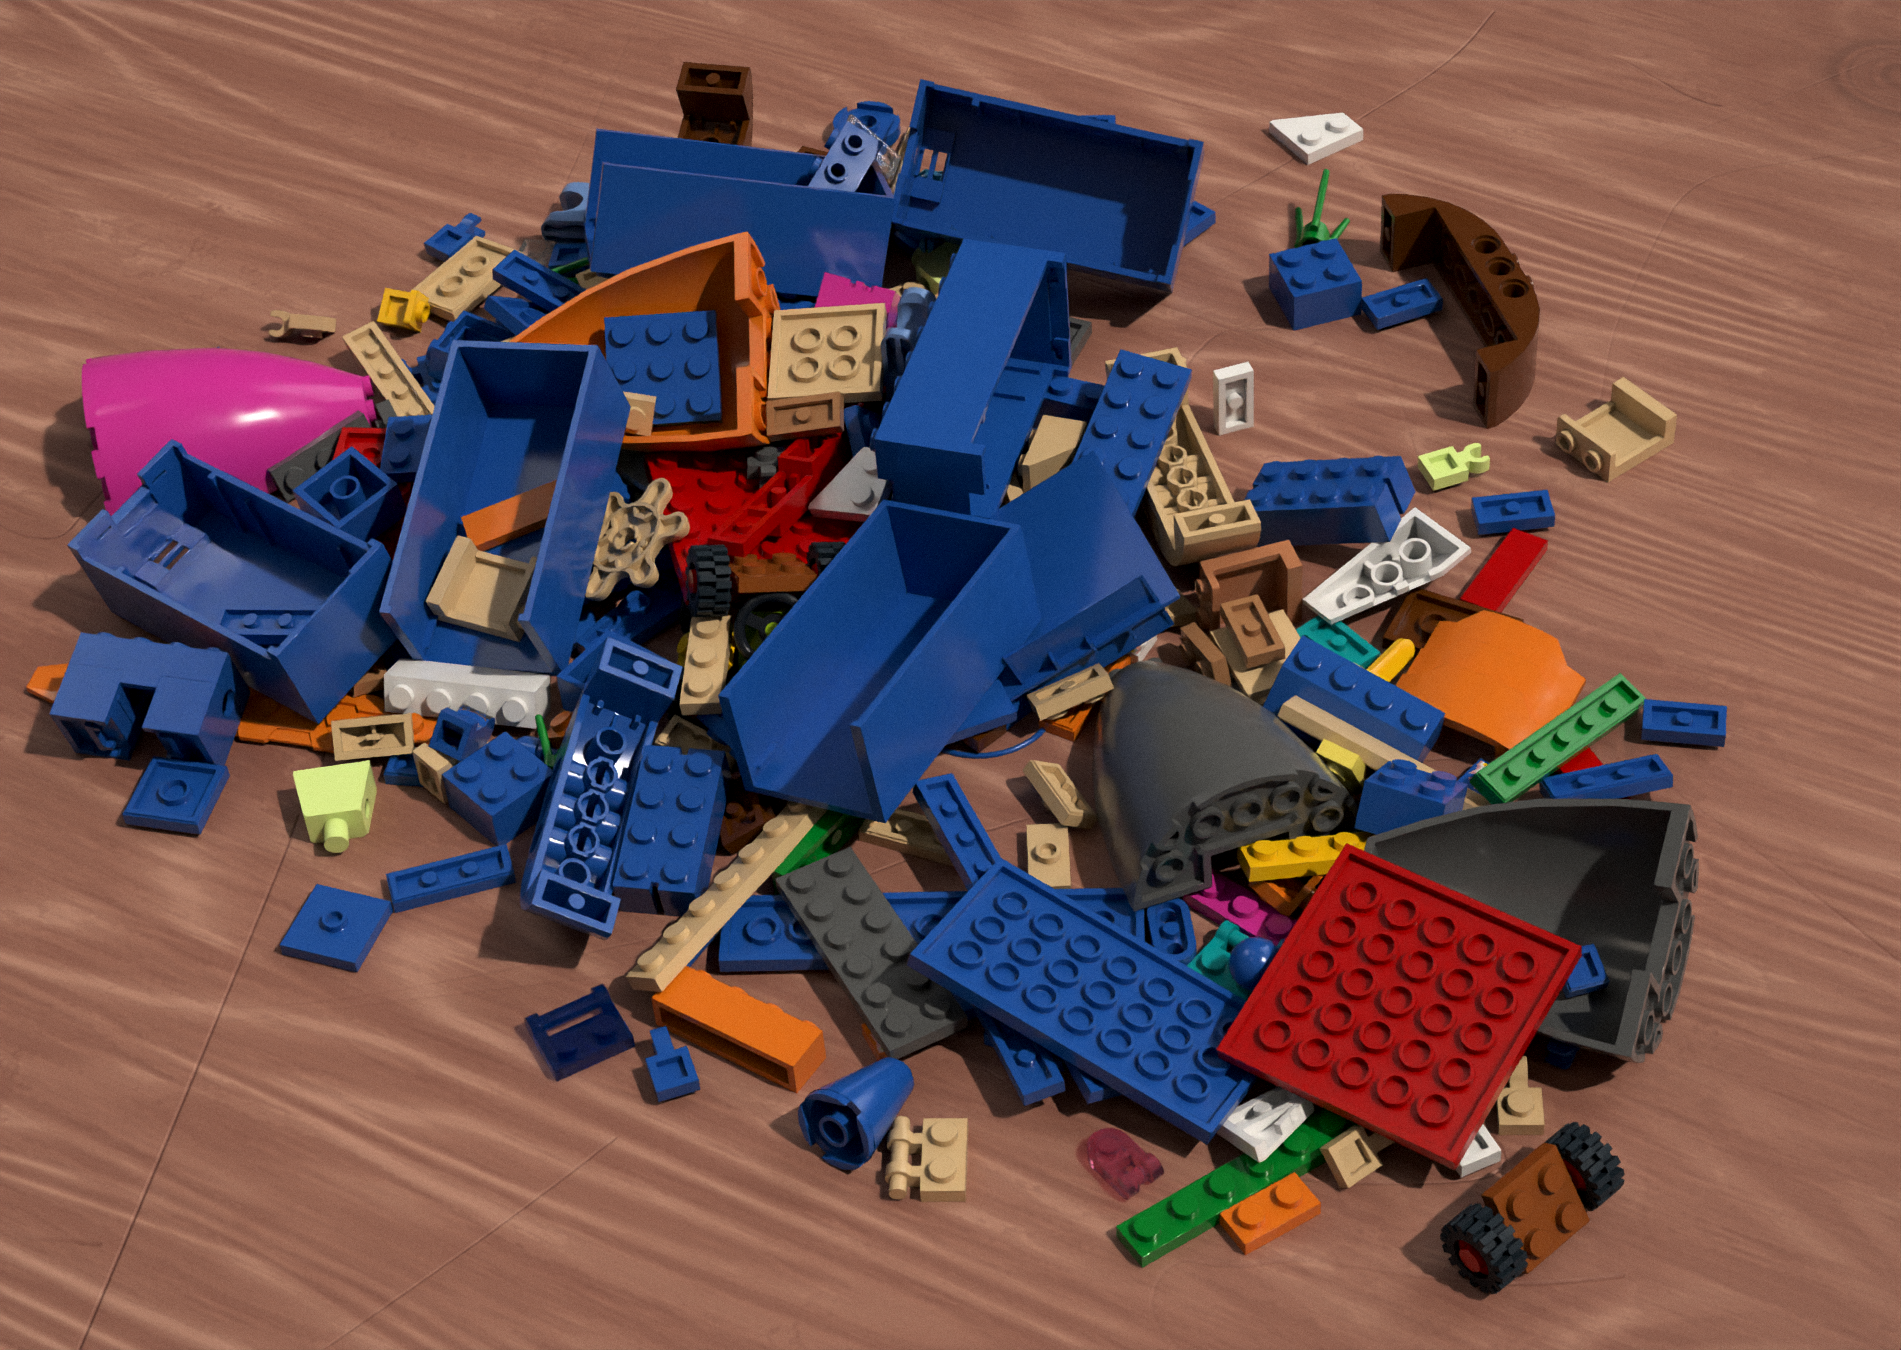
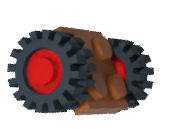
[685,542,845,617]
[1440,1122,1625,1294]

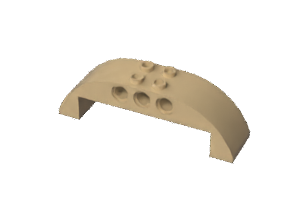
[1105,347,1261,566]

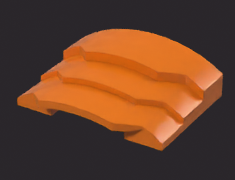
[1396,610,1586,759]

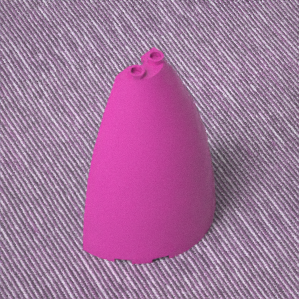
[82,347,378,516]

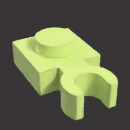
[1418,443,1490,491]

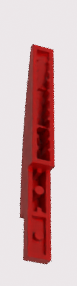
[708,386,887,559]

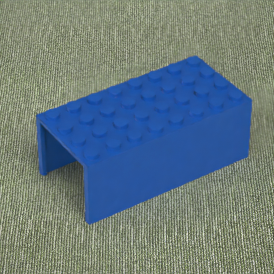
[584,128,895,301]
[379,340,631,676]
[718,499,1042,823]

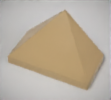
[331,713,415,761]

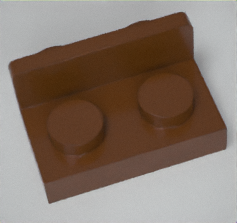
[720,771,780,854]

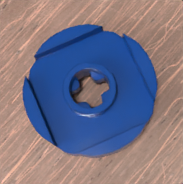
[833,101,901,156]

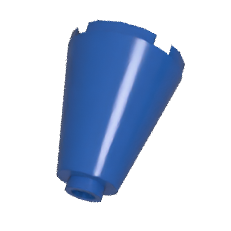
[798,1057,914,1170]

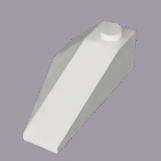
[1303,507,1471,625]

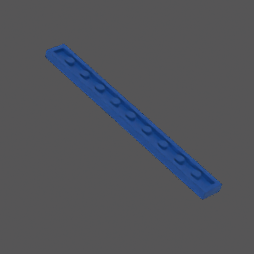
[912,773,1123,1104]

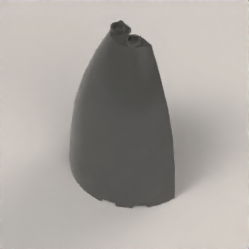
[1092,658,1365,911]
[1364,798,1699,1063]

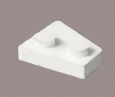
[1269,113,1363,165]
[808,447,892,522]
[1217,1087,1315,1163]

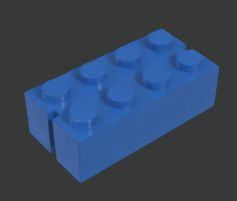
[1244,456,1416,547]
[612,745,732,917]

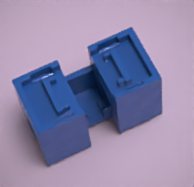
[49,632,251,766]

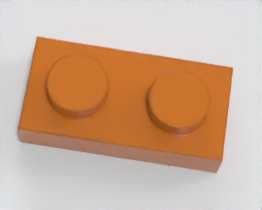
[1220,1172,1321,1255]

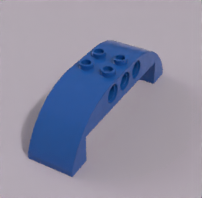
[520,637,683,940]

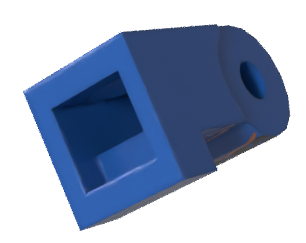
[428,705,495,761]

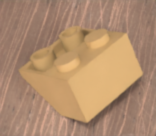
[1018,415,1087,494]

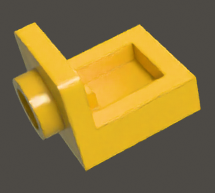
[377,288,430,332]

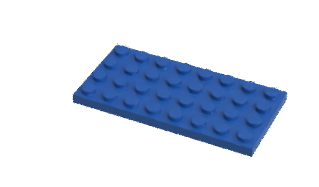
[907,857,1260,1145]

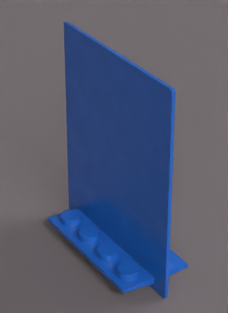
[995,451,1180,702]

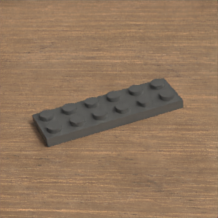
[775,847,968,1059]

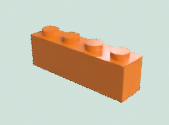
[651,966,826,1093]

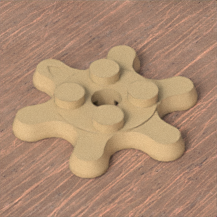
[585,478,690,602]

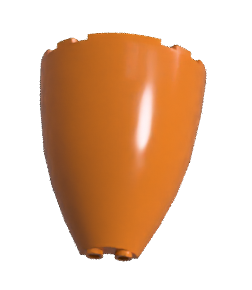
[509,231,781,452]

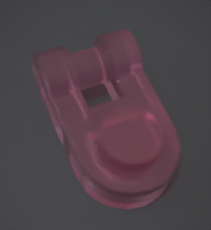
[1087,1128,1164,1200]

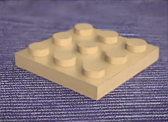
[767,303,887,403]

